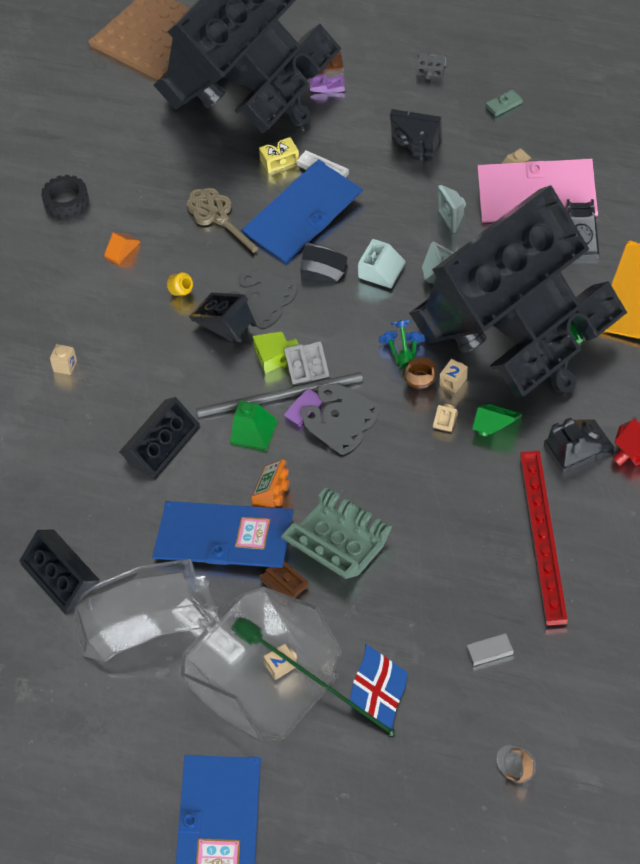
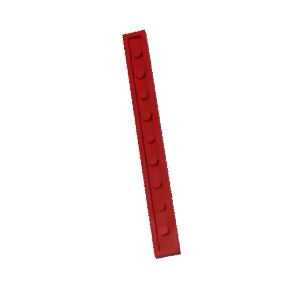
[520,451,568,625]

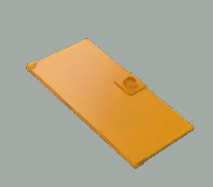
[604,241,640,339]

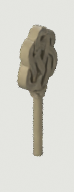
[186,188,258,253]

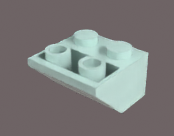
[358,239,406,288]

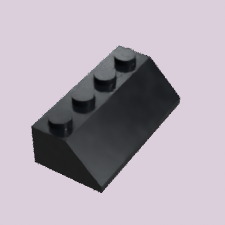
[119,397,200,477]
[19,529,100,613]

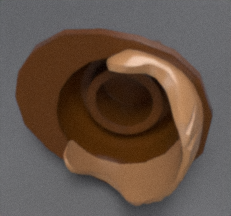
[403,357,436,390]

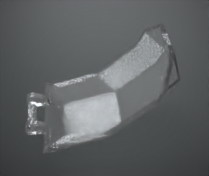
[73,559,219,662]

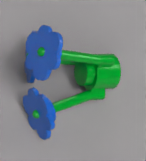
[379,320,425,368]

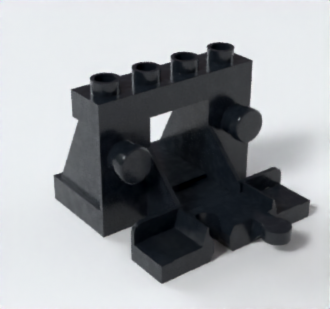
[153,0,342,133]
[409,185,628,398]

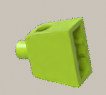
[253,332,299,373]

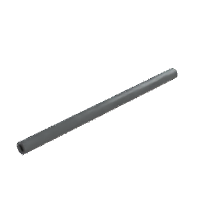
[196,372,363,417]

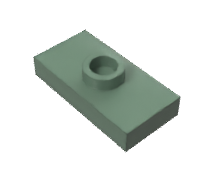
[486,90,522,117]

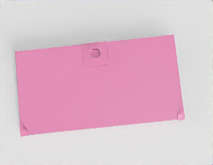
[477,159,598,223]

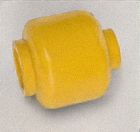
[167,272,193,296]

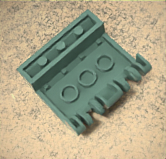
[281,487,392,579]

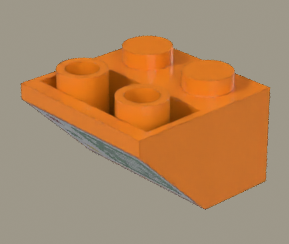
[251,459,290,508]

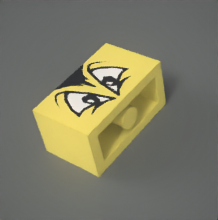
[259,137,299,173]

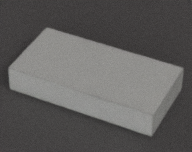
[467,633,513,666]

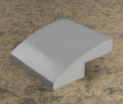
[284,341,330,385]

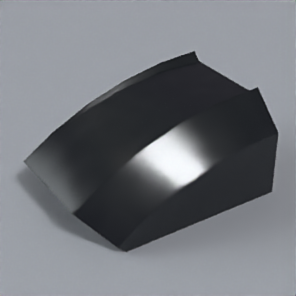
[300,243,347,282]

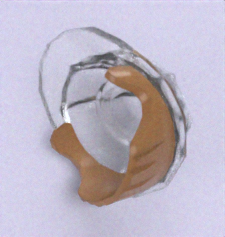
[497,745,537,784]

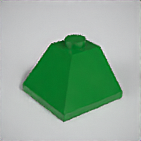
[230,400,278,451]
[472,403,522,436]

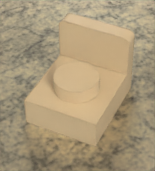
[433,404,458,433]

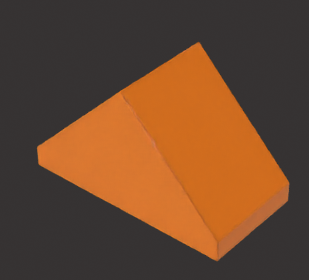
[104,232,140,264]

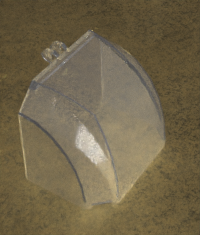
[181,587,342,742]

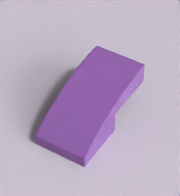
[310,74,345,93]
[284,389,322,427]

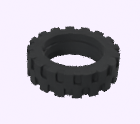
[41,175,88,217]

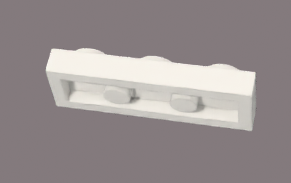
[297,151,349,178]

